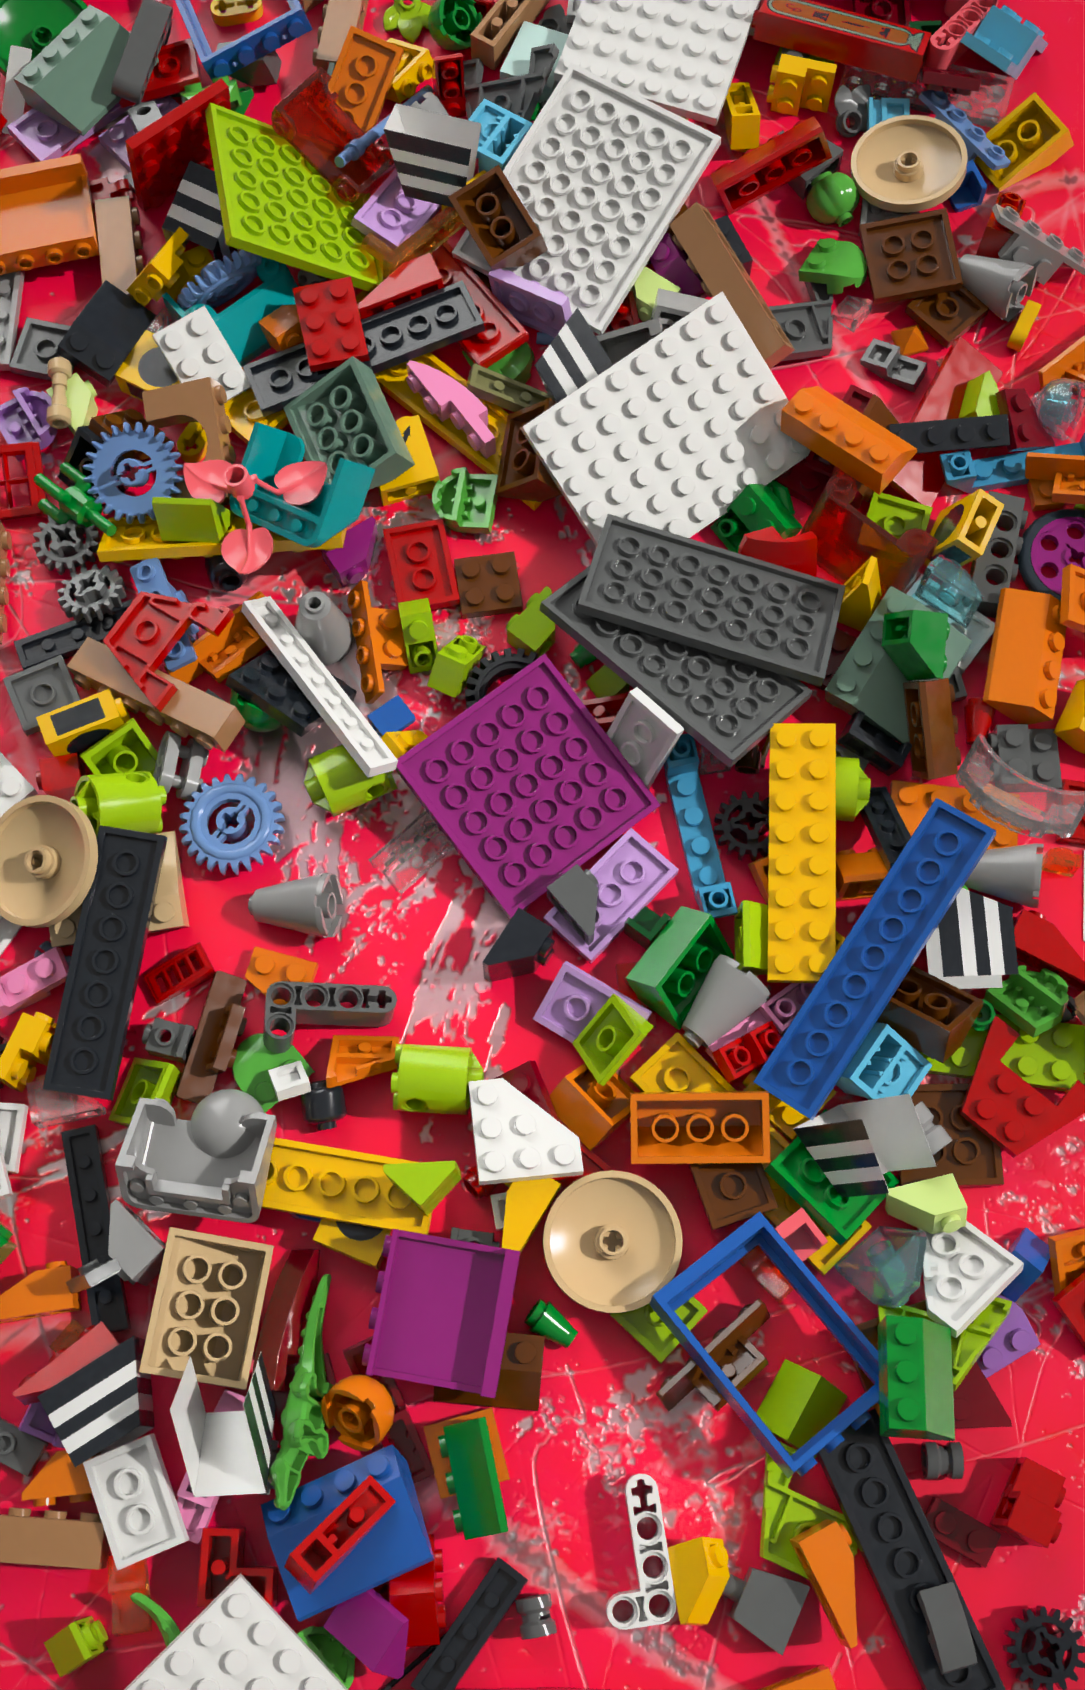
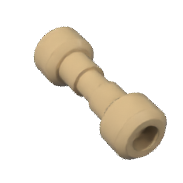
[46,357,72,429]

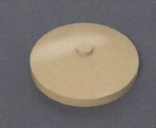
[851,115,968,213]
[0,795,98,928]
[543,1170,683,1313]

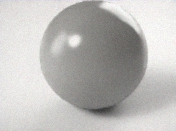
[191,1089,265,1158]

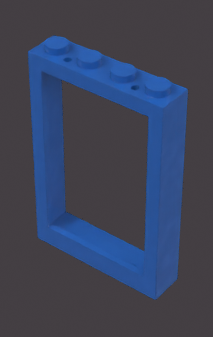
[175,0,313,80]
[649,1211,879,1478]

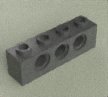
[964,491,1028,618]

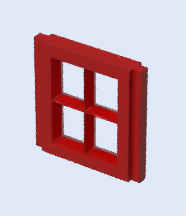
[0,441,47,521]

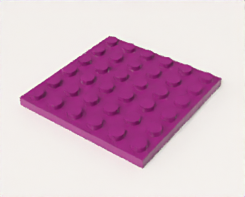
[396,654,660,920]

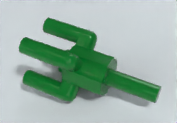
[34,462,117,536]

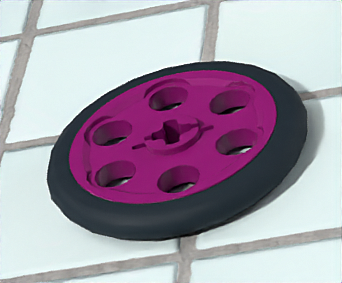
[1017,509,1085,601]

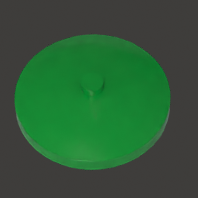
[0,0,88,77]

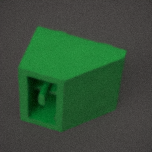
[710,484,803,553]
[881,610,950,681]

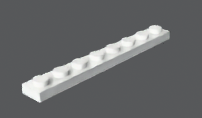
[241,596,398,778]

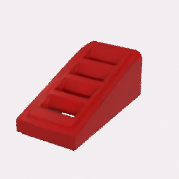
[143,942,216,1006]

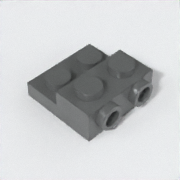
[987,724,1062,793]

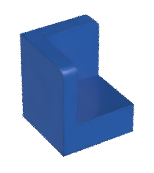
[948,160,987,213]
[367,695,416,738]

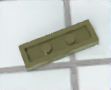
[466,363,555,412]

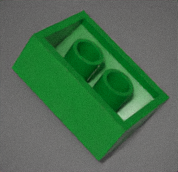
[626,906,734,1030]
[878,1315,955,1441]
[438,1417,508,1540]

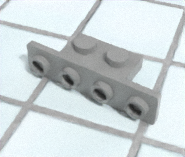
[992,204,1085,285]

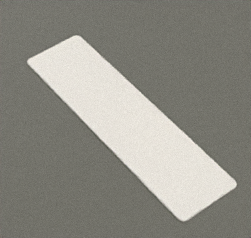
[1,45,32,135]

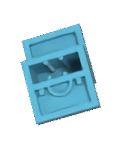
[960,5,1048,80]
[468,98,533,173]
[836,1022,932,1100]

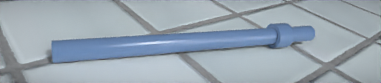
[334,85,433,168]

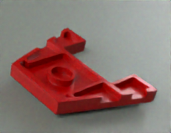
[103,591,234,712]
[959,1016,1085,1158]

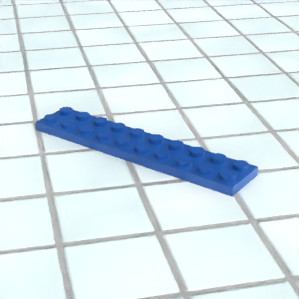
[753,798,997,1121]

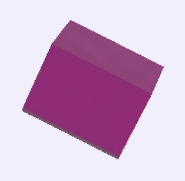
[323,1588,409,1679]

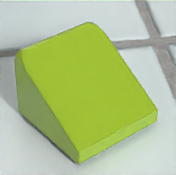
[586,665,630,698]

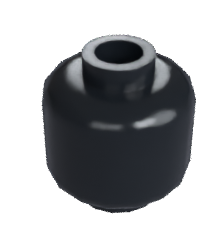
[205,555,248,591]
[300,1080,347,1130]

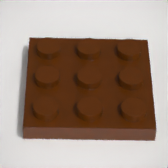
[859,208,963,305]
[898,1083,1004,1187]

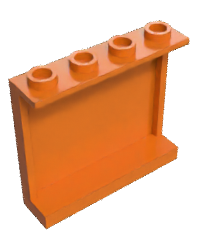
[0,154,99,276]

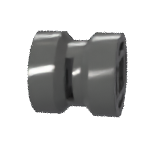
[921,1442,964,1479]
[515,1593,557,1640]

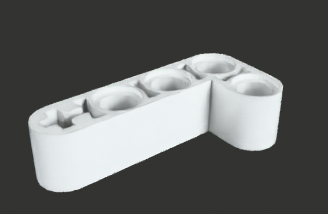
[606,1473,676,1630]

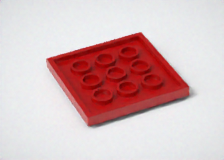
[125,78,231,212]

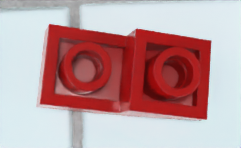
[712,1020,782,1083]

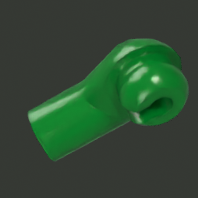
[767,480,795,515]

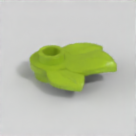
[383,0,431,44]

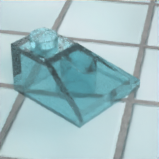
[915,555,984,629]
[834,1226,927,1308]

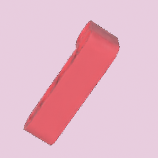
[923,0,998,70]

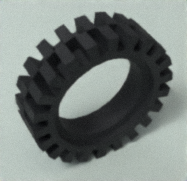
[465,648,538,709]

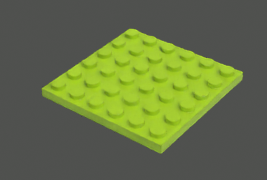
[205,102,387,292]

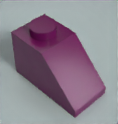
[650,232,704,297]
[321,516,378,588]

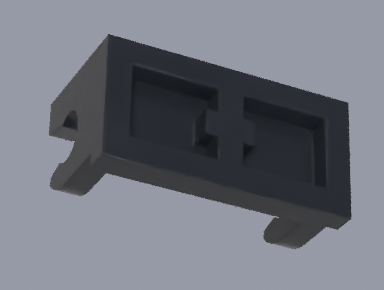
[837,710,912,776]

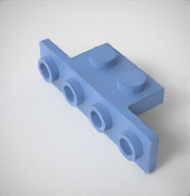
[919,90,1011,171]
[130,558,200,672]

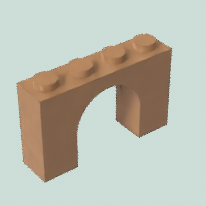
[142,377,236,506]

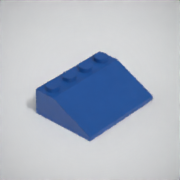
[261,1444,435,1622]

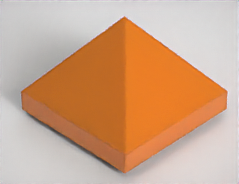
[890,325,929,356]

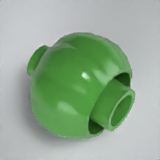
[806,171,860,227]

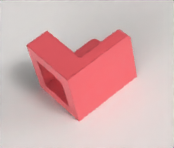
[775,1208,828,1262]

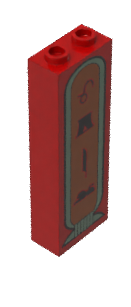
[751,0,932,83]

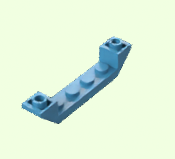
[939,433,1085,494]
[664,733,738,919]

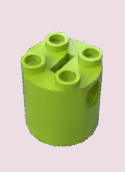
[304,744,398,817]
[836,757,871,822]
[70,771,167,839]
[391,1044,484,1115]

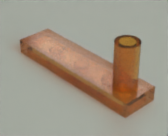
[361,207,465,280]

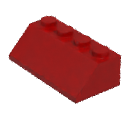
[710,116,832,215]

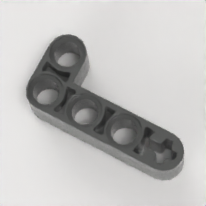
[111,0,173,104]
[263,981,397,1053]

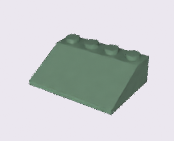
[13,5,159,136]
[283,356,415,490]
[825,586,972,745]

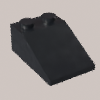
[57,280,156,388]

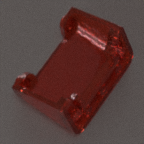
[271,67,396,203]
[799,469,938,605]

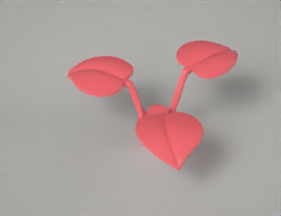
[183,459,328,575]

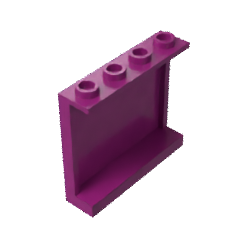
[362,1229,521,1398]

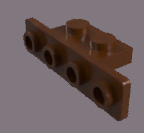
[175,971,247,1104]
[656,1299,770,1412]

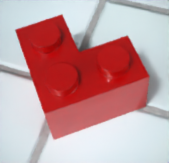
[990,1457,1066,1548]
[197,1527,279,1608]
[389,1534,446,1647]

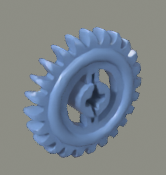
[177,250,262,311]
[83,422,185,524]
[179,774,285,875]

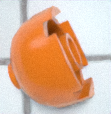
[321,1375,395,1452]

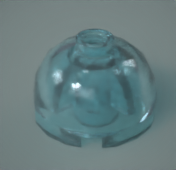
[1032,378,1085,441]

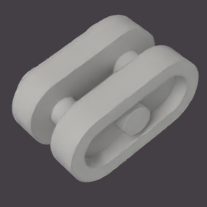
[153,731,209,801]

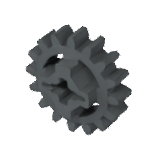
[32,515,101,575]
[57,564,127,623]

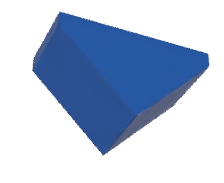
[1000,1227,1050,1303]

